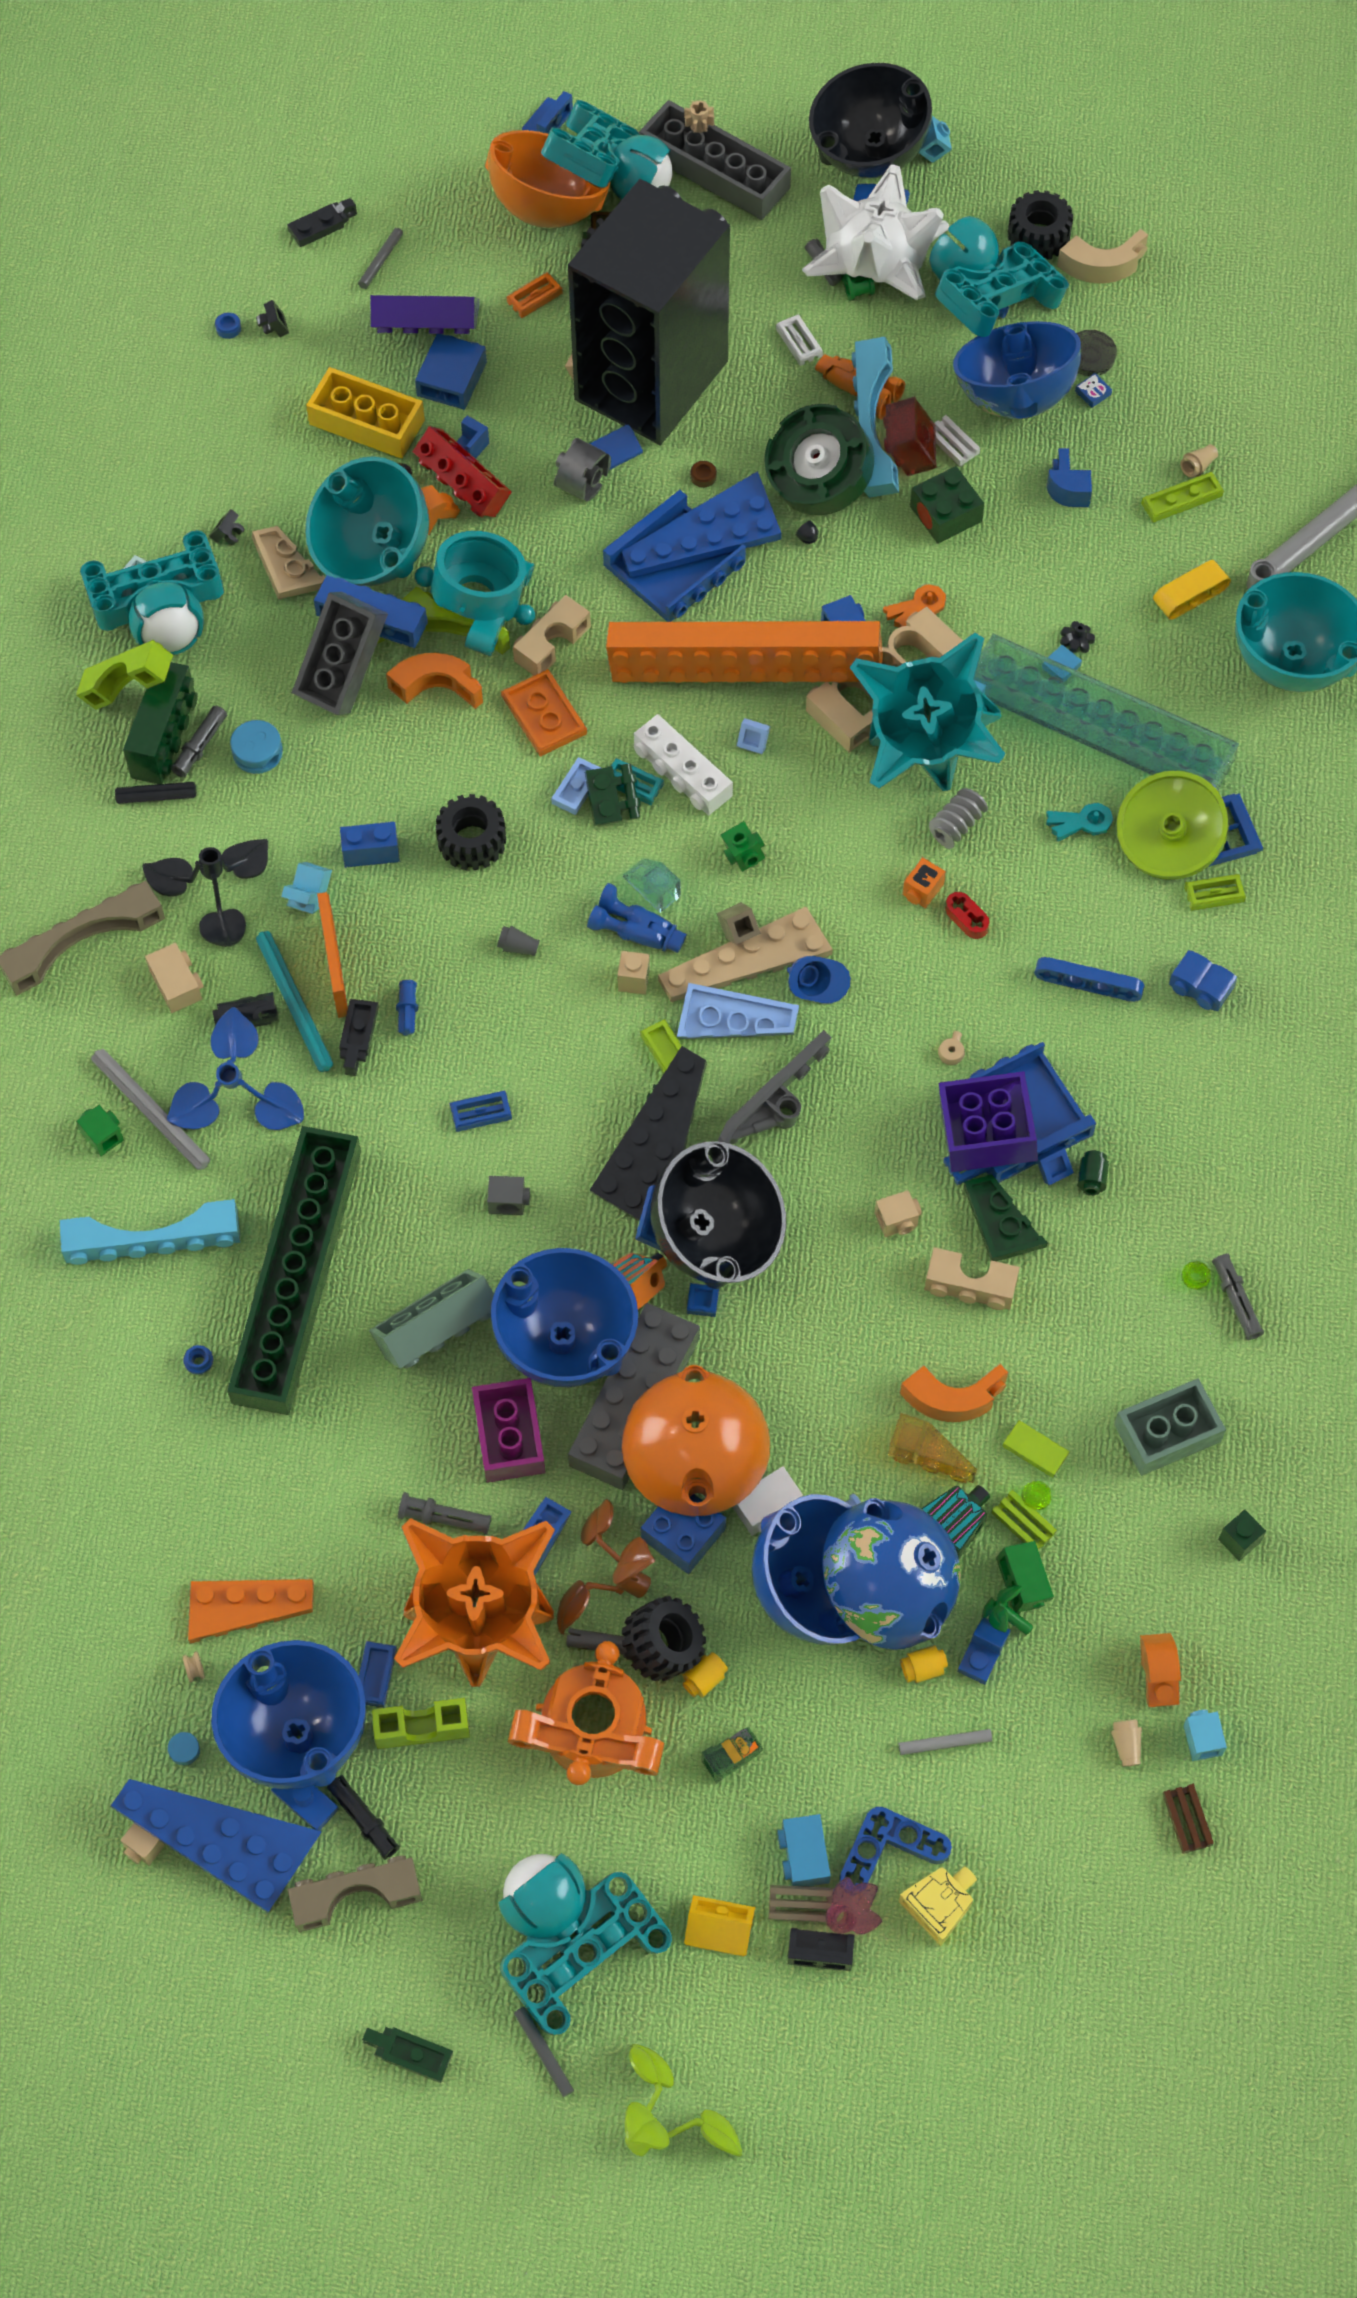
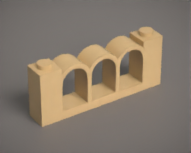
[806,606,963,753]

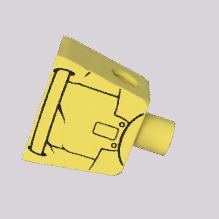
[899,1866,977,1946]

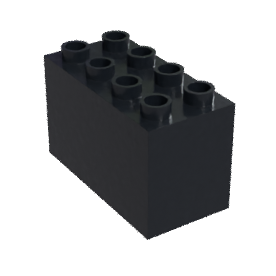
[568,179,730,446]

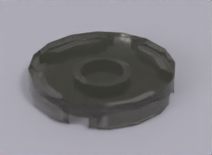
[1077,330,1117,376]

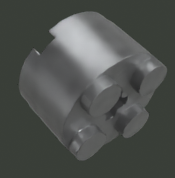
[554,438,611,501]

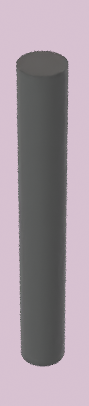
[358,228,403,289]
[514,2006,574,2098]

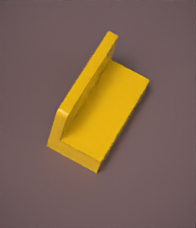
[684,1895,755,1956]

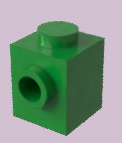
[76,1104,124,1157]

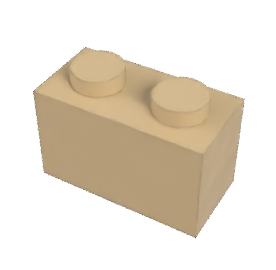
[145,942,203,1013]

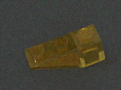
[888,1413,977,1483]

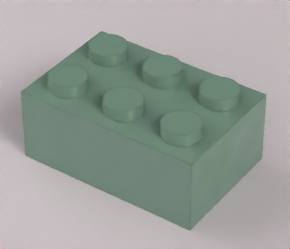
[1114,1378,1226,1476]

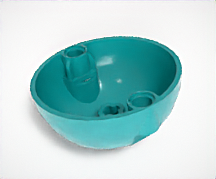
[305,457,429,586]
[1235,572,1357,692]

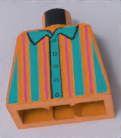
[611,1253,667,1310]

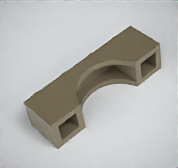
[288,1856,422,1932]

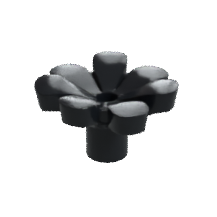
[1060,621,1095,653]

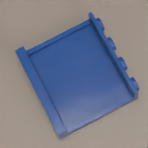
[603,490,746,622]
[969,1042,1096,1183]

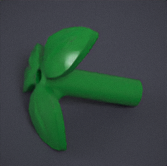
[982,1585,1033,1635]

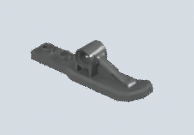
[717,1030,832,1144]

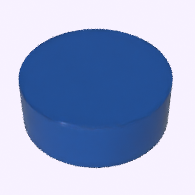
[215,313,241,339]

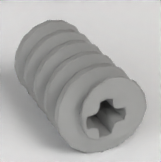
[929,788,988,849]

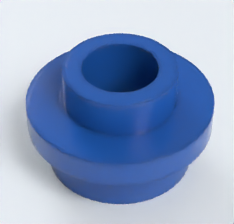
[183,1345,214,1375]

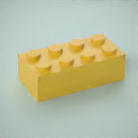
[306,367,425,459]

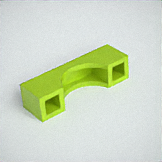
[76,640,173,710]

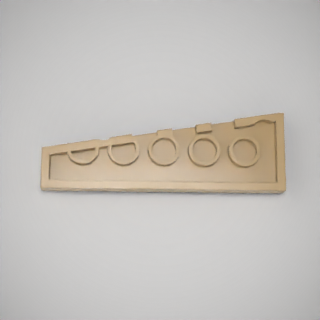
[658,907,833,1002]

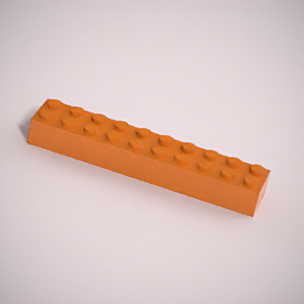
[606,621,883,683]

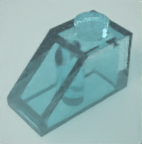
[623,858,681,913]

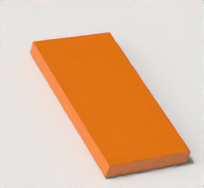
[317,892,348,1018]

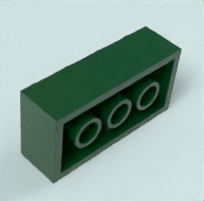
[123,662,198,784]

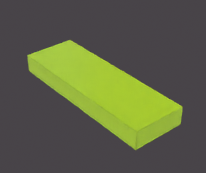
[1141,472,1224,523]

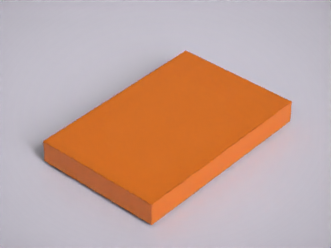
[501,669,587,757]

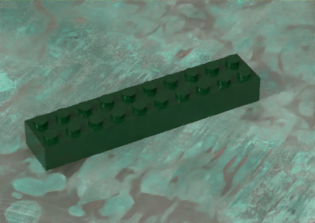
[227,1126,361,1415]

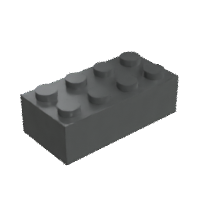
[291,591,388,715]

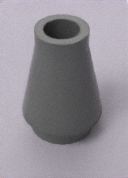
[497,925,540,956]

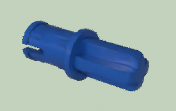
[396,980,418,1036]

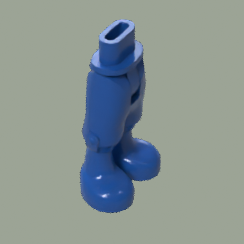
[587,883,687,953]

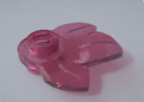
[826,1877,882,1935]

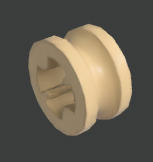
[183,1651,205,1682]

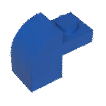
[1046,448,1092,507]

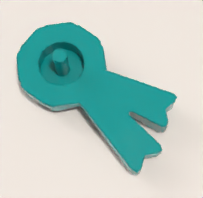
[1046,803,1113,842]

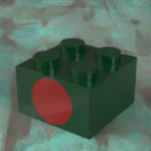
[910,466,984,544]

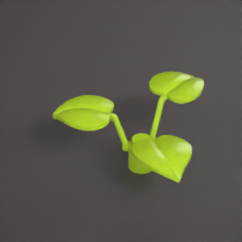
[625,2044,742,2157]

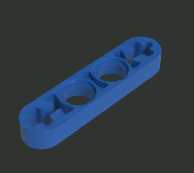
[1034,957,1145,1002]

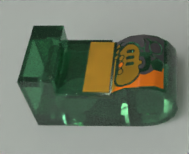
[701,1727,764,1784]

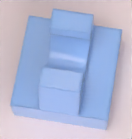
[737,718,770,754]

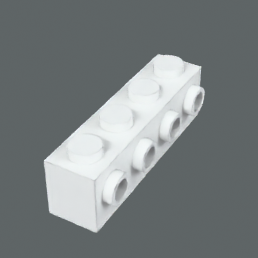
[634,714,733,816]

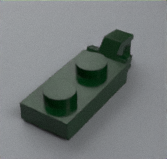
[362,2027,453,2083]

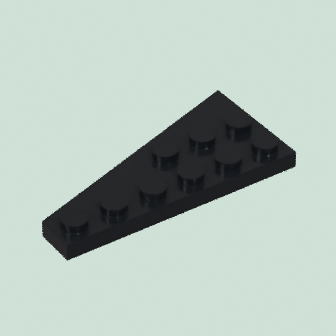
[590,1046,707,1221]

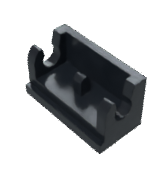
[787,1928,855,1971]

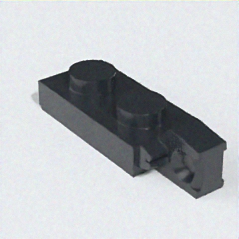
[287,198,357,247]
[339,999,379,1076]

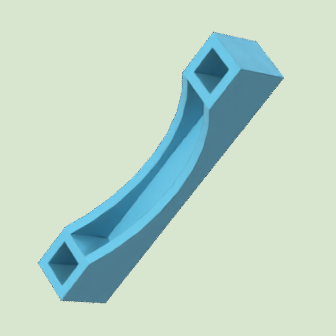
[852,337,899,498]
[60,1199,241,1265]

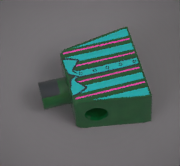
[921,1485,990,1559]

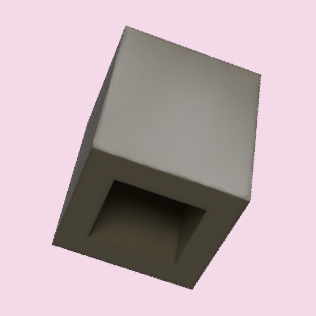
[716,902,761,945]

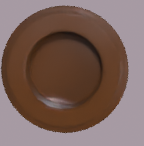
[690,461,717,488]

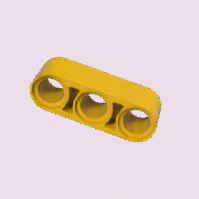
[1153,560,1231,620]

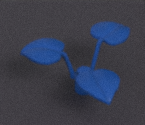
[167,1007,304,1130]

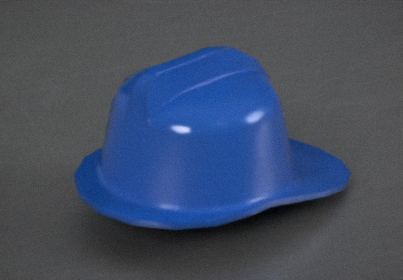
[787,956,851,1003]

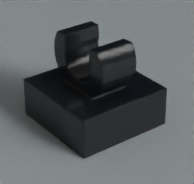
[256,300,289,337]
[209,509,245,545]

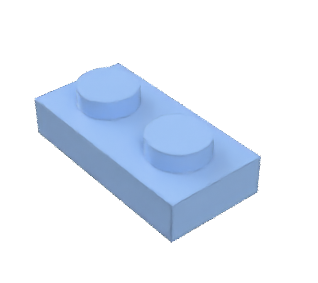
[551,757,601,815]

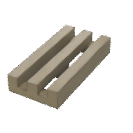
[769,1885,834,1922]

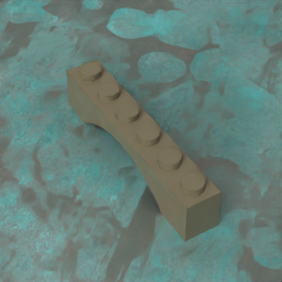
[0,880,165,996]

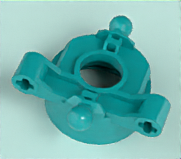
[415,531,535,656]

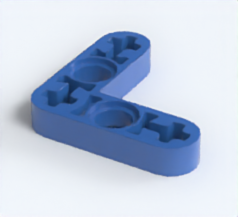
[840,1807,952,1895]

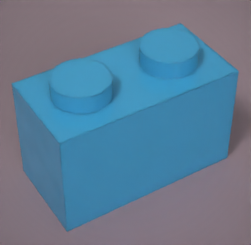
[777,1814,831,1887]

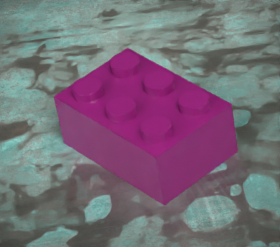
[472,1378,546,1483]

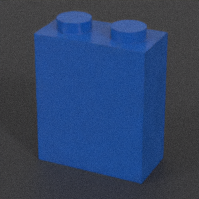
[415,334,487,410]

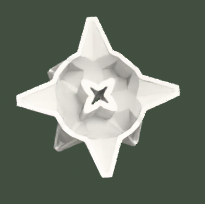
[802,165,949,300]

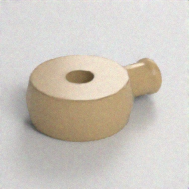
[938,1031,965,1065]

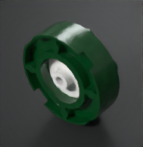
[764,404,874,515]

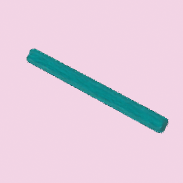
[256,931,333,1072]

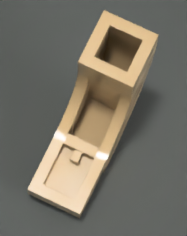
[1057,229,1148,283]

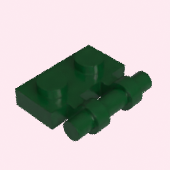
[584,763,641,826]

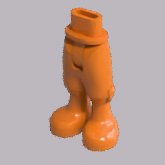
[815,354,905,419]

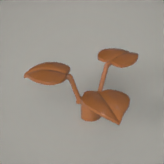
[557,1499,655,1635]

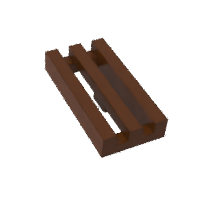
[1163,1783,1214,1854]

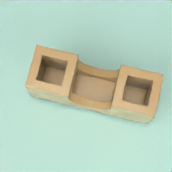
[513,595,591,675]
[924,1247,1020,1310]

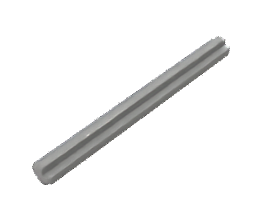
[91,1049,210,1170]

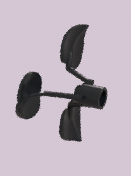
[142,839,268,947]

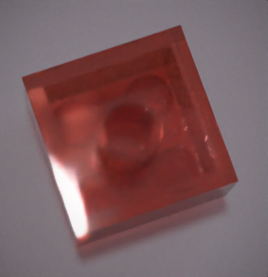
[883,396,937,476]

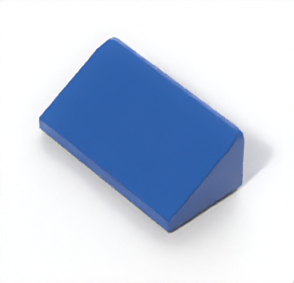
[590,424,643,470]

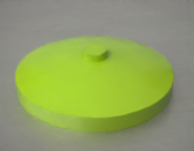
[1117,771,1229,880]

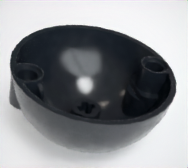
[809,63,932,178]
[650,1141,786,1289]

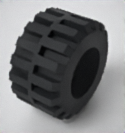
[1008,190,1073,260]
[435,794,506,870]
[621,1596,706,1681]

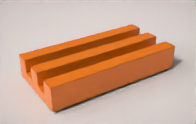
[506,272,563,318]

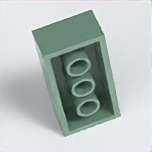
[369,1269,494,1369]

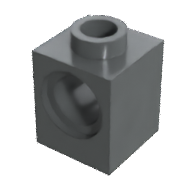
[487,1176,530,1215]

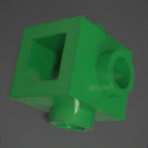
[720,821,765,872]

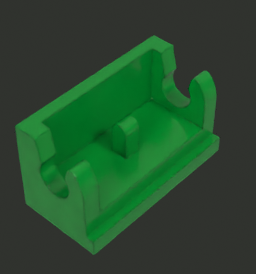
[996,1541,1054,1614]

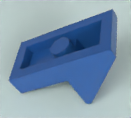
[957,1618,1011,1685]

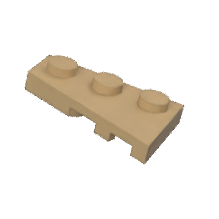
[252,526,325,599]

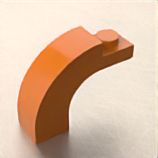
[386,653,483,709]
[900,1364,1008,1422]

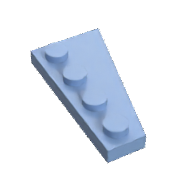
[677,983,799,1039]

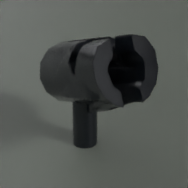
[213,992,278,1027]

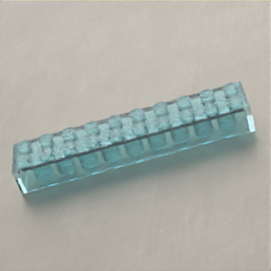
[974,633,1239,791]

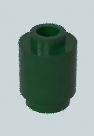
[1077,1150,1109,1196]

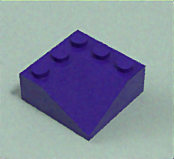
[938,1071,1038,1172]

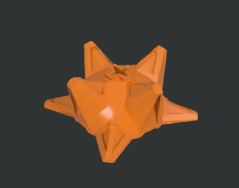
[394,1518,555,1687]

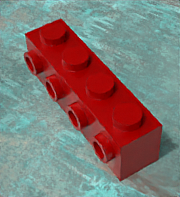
[412,426,512,517]

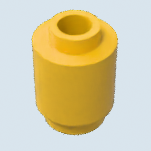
[900,1645,948,1683]
[682,1652,728,1698]

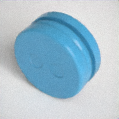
[230,720,283,774]

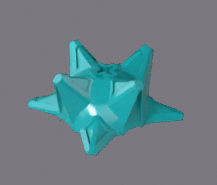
[850,633,1005,791]

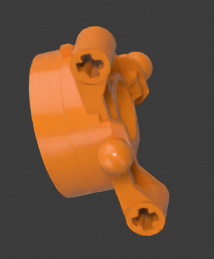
[508,1641,665,1785]

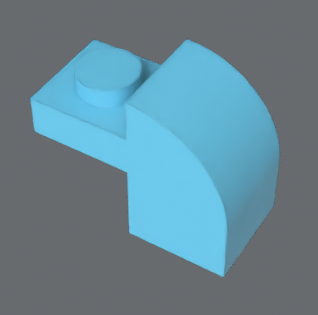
[281,862,332,914]

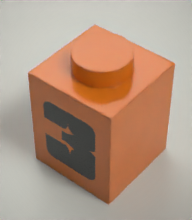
[903,857,946,909]

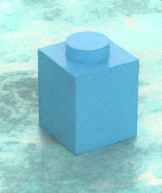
[1183,1709,1227,1761]

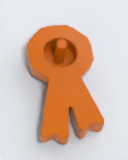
[883,584,946,627]

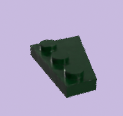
[964,1174,1048,1261]

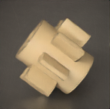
[684,101,714,133]

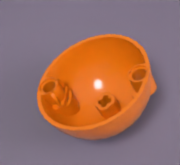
[485,130,610,228]
[622,1365,771,1516]

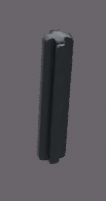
[115,782,197,804]

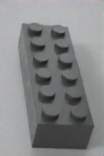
[639,100,791,220]
[568,1303,700,1490]

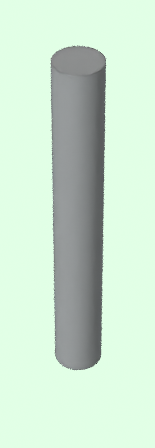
[898,1729,993,1755]

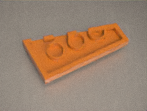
[188,1579,314,1644]

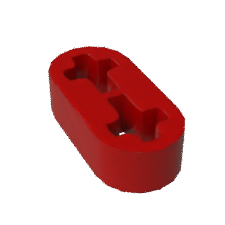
[945,892,990,939]

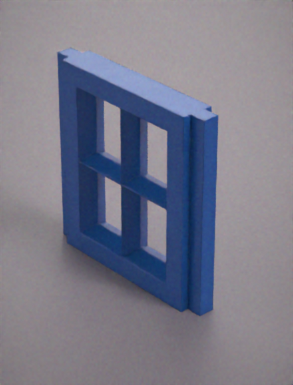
[1208,793,1263,867]

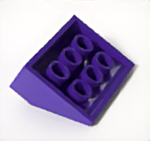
[370,295,480,334]

